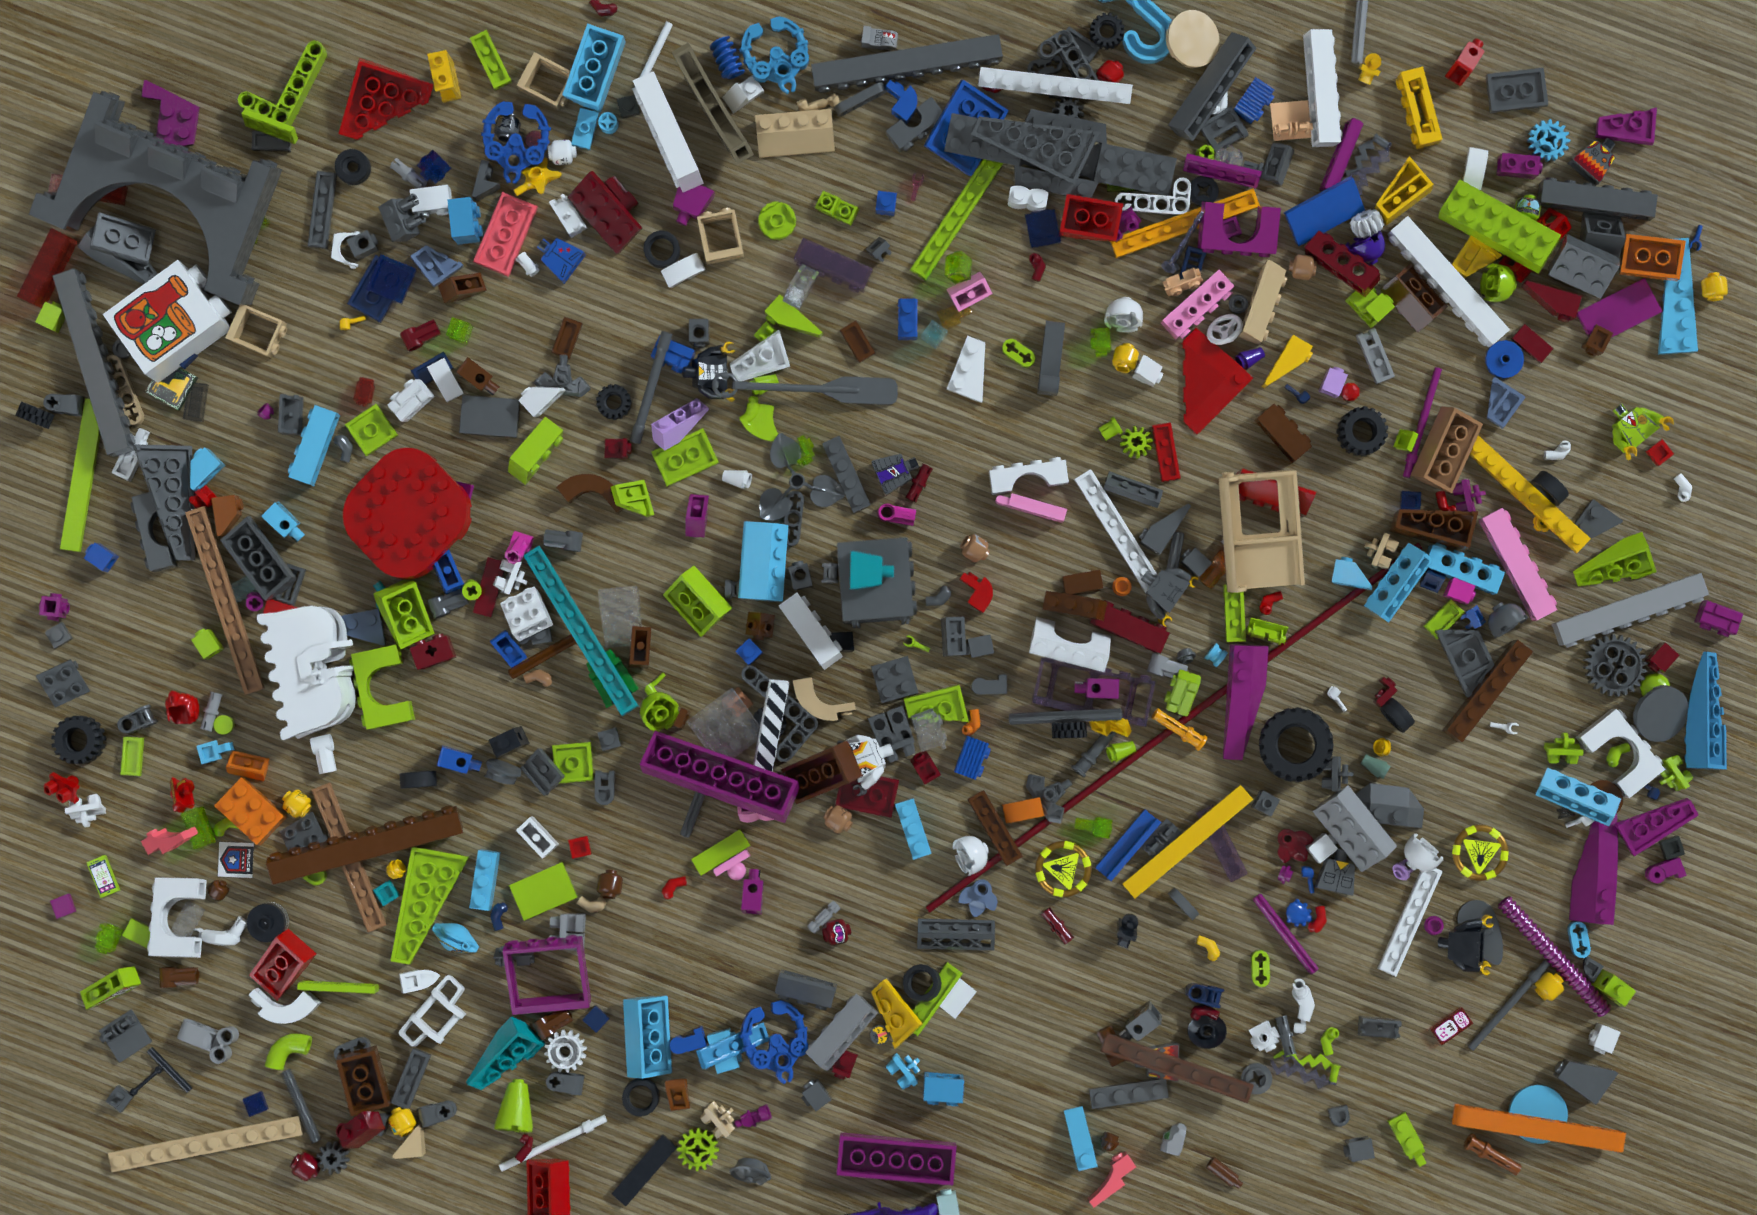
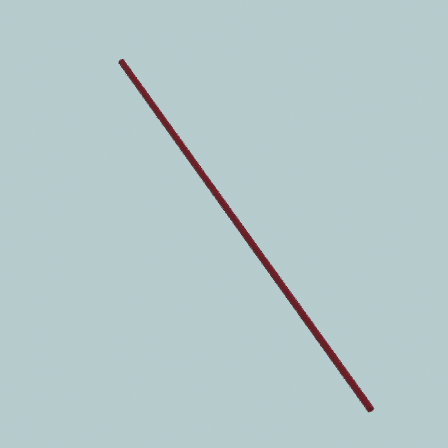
[926,543,1422,913]

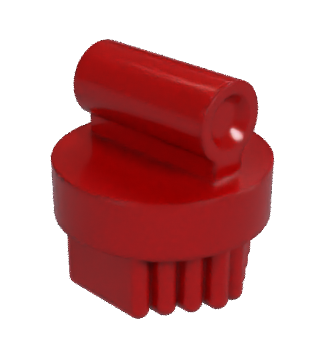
[189,485,217,509]

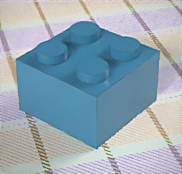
[447,197,483,245]
[923,1072,964,1106]

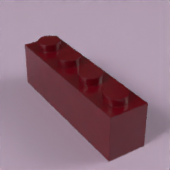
[1089,600,1170,654]

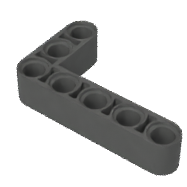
[741,665,818,762]

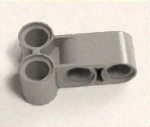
[177,1019,239,1064]

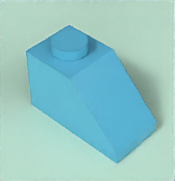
[190,447,225,491]
[1332,557,1372,590]

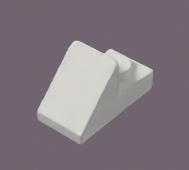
[722,75,764,114]

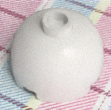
[1104,297,1143,333]
[1404,834,1443,871]
[953,836,989,876]

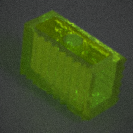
[180,807,216,849]

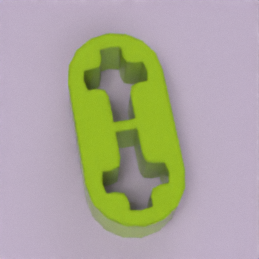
[1002,339,1035,368]
[1251,950,1270,987]

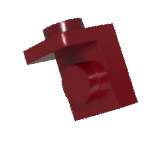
[604,438,632,459]
[1373,677,1398,707]
[910,750,941,785]
[831,1050,858,1080]

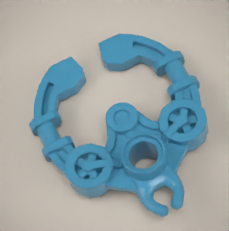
[739,16,809,94]

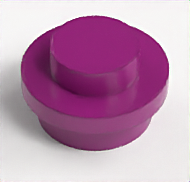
[1277,866,1293,884]
[1424,916,1444,935]

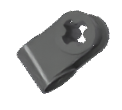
[43,394,84,416]
[117,704,158,734]
[546,1071,585,1095]
[417,1100,457,1128]

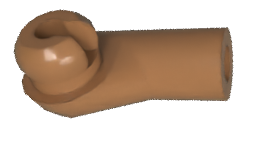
[523,669,552,687]

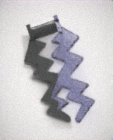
[1341,133,1392,195]
[1161,212,1204,274]

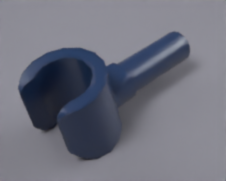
[1284,384,1310,404]
[1644,784,1660,800]

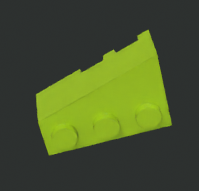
[508,417,564,485]

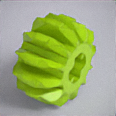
[1120,426,1153,459]

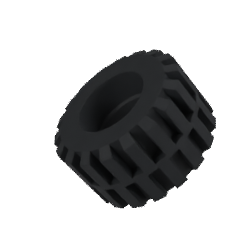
[1336,406,1388,457]
[51,716,106,764]

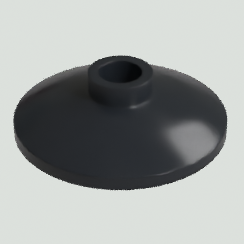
[1188,1015,1227,1049]

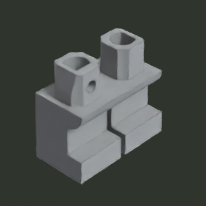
[549,913,586,951]

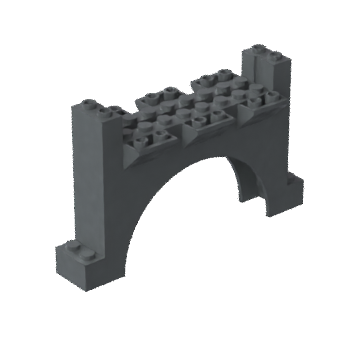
[29,90,283,305]

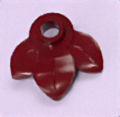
[1277,829,1314,863]

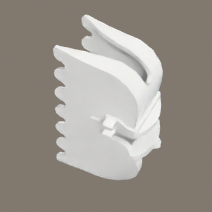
[256,606,356,740]

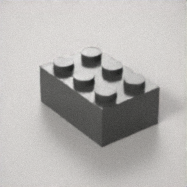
[1548,234,1620,299]

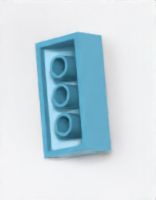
[562,24,626,113]
[738,521,789,602]
[623,996,672,1079]

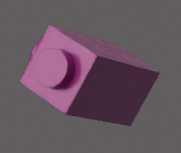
[1496,153,1543,179]

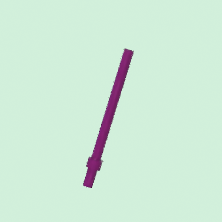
[1403,367,1442,478]

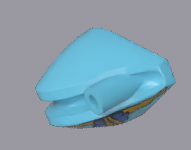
[432,923,479,953]

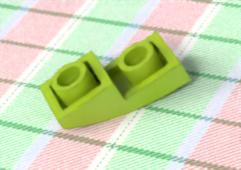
[815,191,859,226]

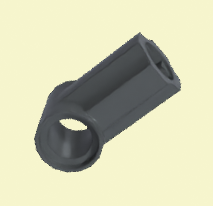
[543,529,583,552]
[428,589,469,619]

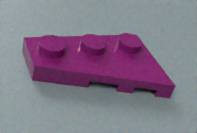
[1595,108,1657,146]

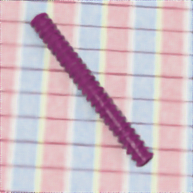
[1498,896,1611,1017]

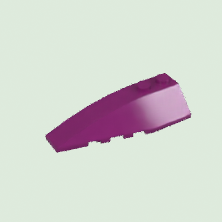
[1223,644,1269,760]
[1569,814,1618,925]

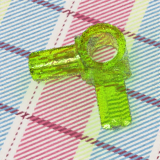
[1074,817,1113,839]

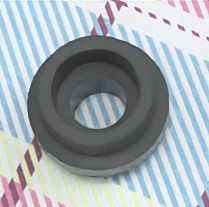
[1229,294,1248,314]
[1177,648,1196,664]

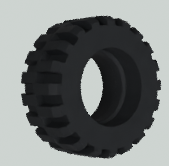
[1259,707,1334,782]

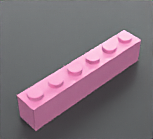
[1478,508,1557,621]

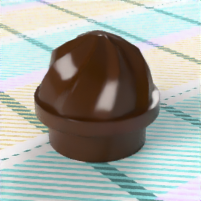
[1100,1132,1119,1151]

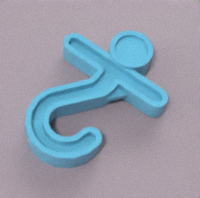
[1098,0,1172,64]

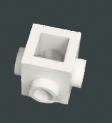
[1249,1021,1280,1053]

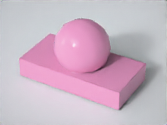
[713,850,750,880]

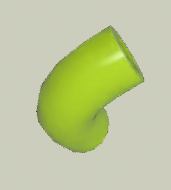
[265,1034,312,1070]

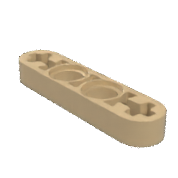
[107,355,144,426]

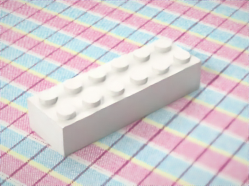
[632,71,704,193]

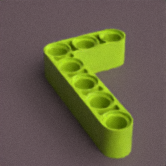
[238,41,327,126]

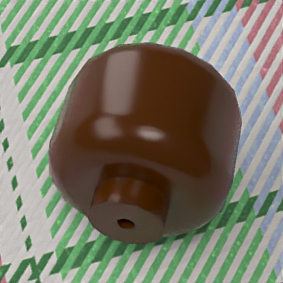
[208,880,229,901]

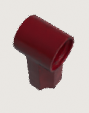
[604,176,639,212]
[400,319,442,352]

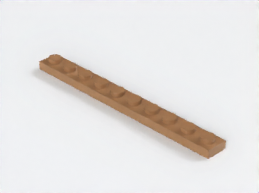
[185,506,265,695]

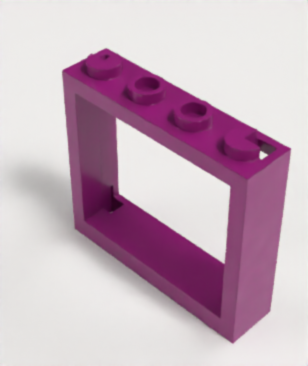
[503,935,591,1015]

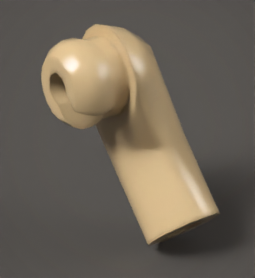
[576,896,606,913]

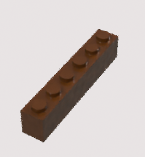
[1442,640,1533,742]

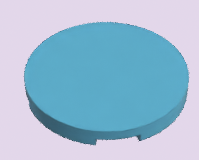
[1508,1084,1568,1144]

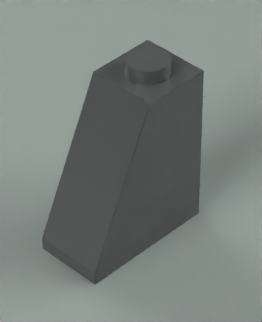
[1553,1059,1619,1105]

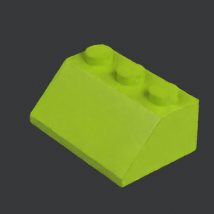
[663,566,732,637]

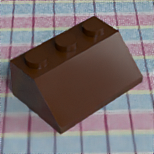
[1380,264,1448,332]

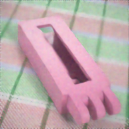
[995,494,1067,523]

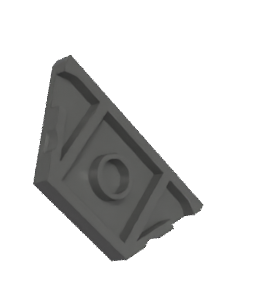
[1435,630,1495,697]

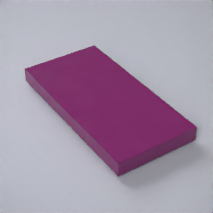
[1577,278,1662,338]

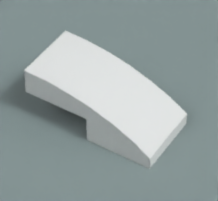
[1462,147,1488,190]
[661,253,706,288]
[427,358,464,402]

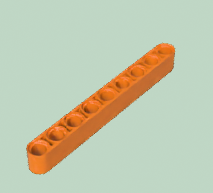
[1452,1104,1626,1152]

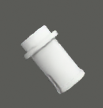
[516,252,539,277]

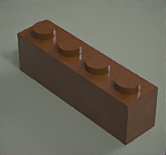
[1390,509,1479,552]

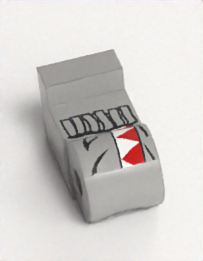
[862,26,898,50]

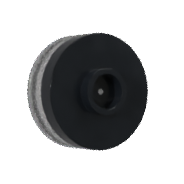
[247,902,289,942]

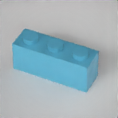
[895,798,932,860]
[469,849,501,911]

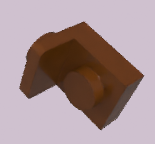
[1581,324,1613,356]

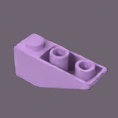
[651,398,709,451]

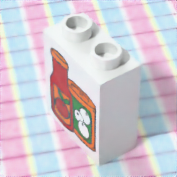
[103,260,232,383]

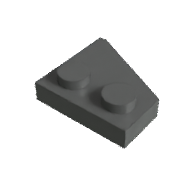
[1574,499,1623,539]

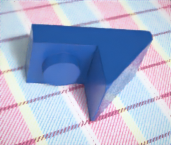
[490,630,527,668]

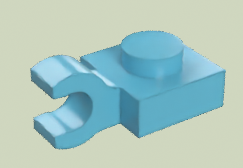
[197,740,235,764]

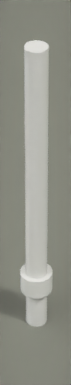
[499,1115,607,1171]

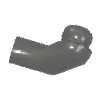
[334,435,353,463]
[926,586,951,606]

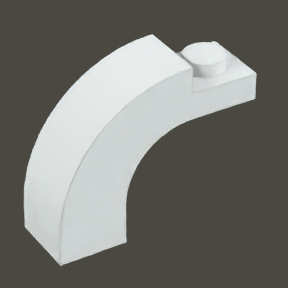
[249,988,322,1024]

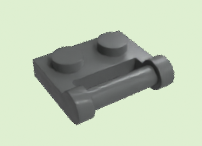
[1200,106,1249,155]

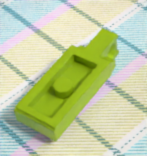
[1388,1112,1427,1167]

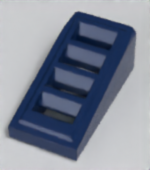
[1179,245,1206,280]

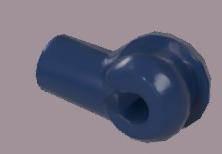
[490,902,508,931]

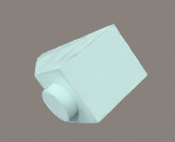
[937,1189,960,1215]

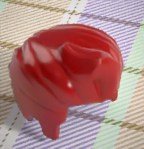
[165,691,200,724]

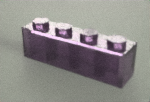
[794,238,873,293]

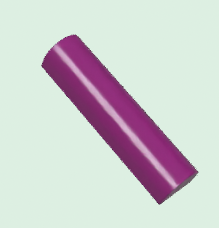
[1319,118,1363,192]

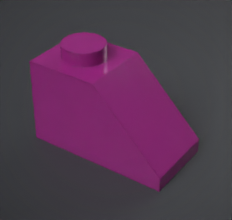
[685,494,709,538]

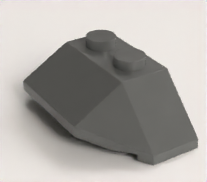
[1356,783,1424,828]

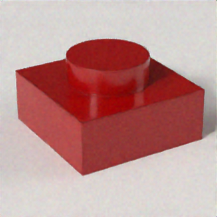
[1645,439,1674,466]
[568,836,592,859]

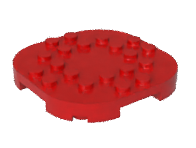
[343,447,472,579]

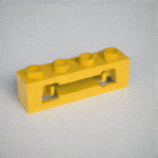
[1396,66,1443,149]

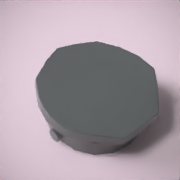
[484,758,521,785]

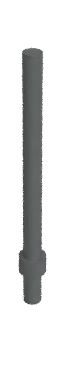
[1468,960,1550,1051]

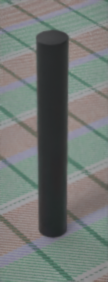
[147,1047,193,1093]

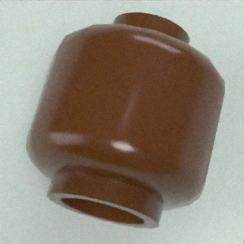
[596,870,623,899]

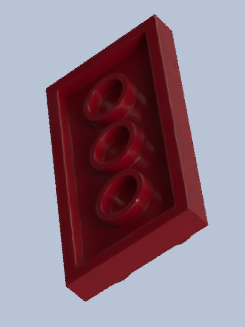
[567,171,642,254]

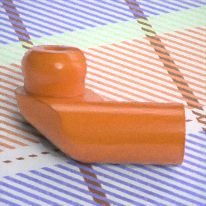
[962,709,981,736]

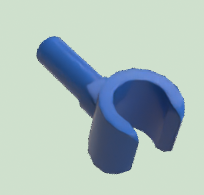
[1689,225,1703,251]
[1301,866,1315,893]

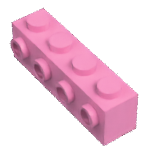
[1161,270,1234,340]

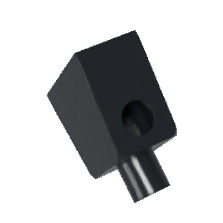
[488,726,530,759]

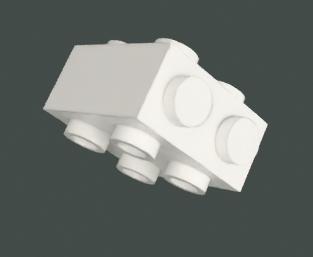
[500,586,553,641]

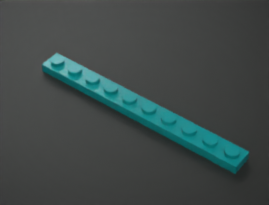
[524,546,639,716]

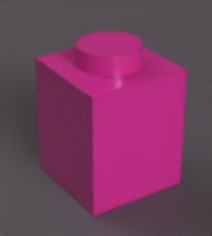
[1443,577,1476,604]

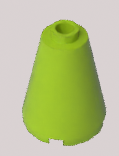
[494,1079,533,1133]

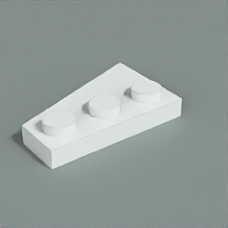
[947,336,985,403]

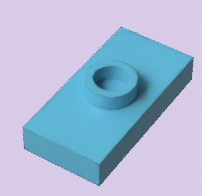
[571,108,599,150]

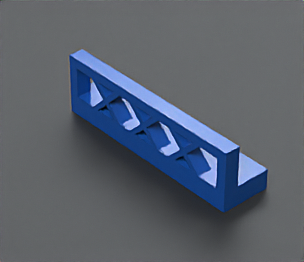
[1095,809,1162,881]

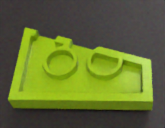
[903,684,969,722]

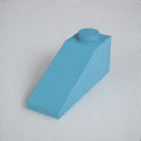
[1064,1106,1097,1171]

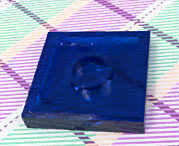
[366,254,417,304]

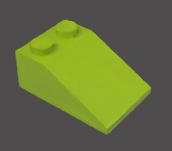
[373,579,435,649]

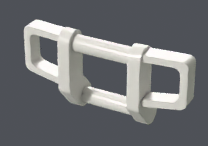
[399,975,466,1047]

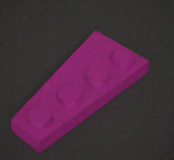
[1614,798,1699,856]

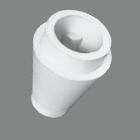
[722,470,752,489]

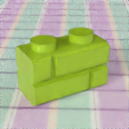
[1164,669,1201,716]

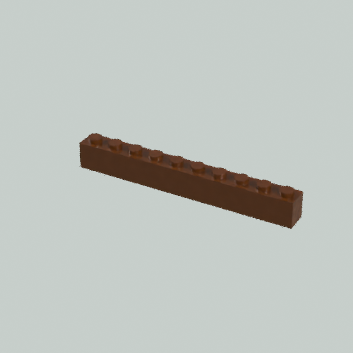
[266,805,463,885]

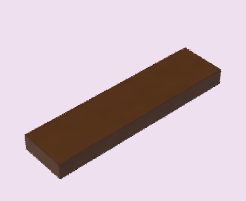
[967,790,1023,867]

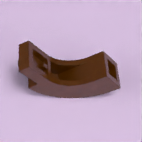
[556,474,624,514]

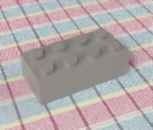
[1312,785,1397,872]

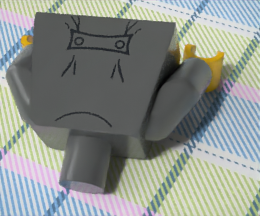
[1141,568,1198,627]

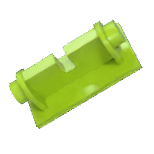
[1246,617,1288,645]

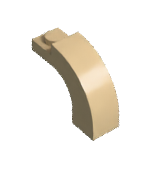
[793,677,856,721]

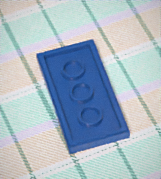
[1284,176,1365,246]

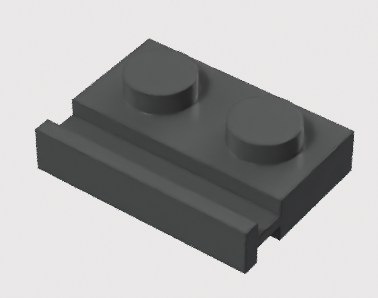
[520,748,565,796]

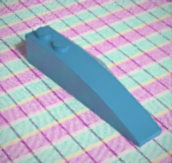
[1684,652,1727,770]

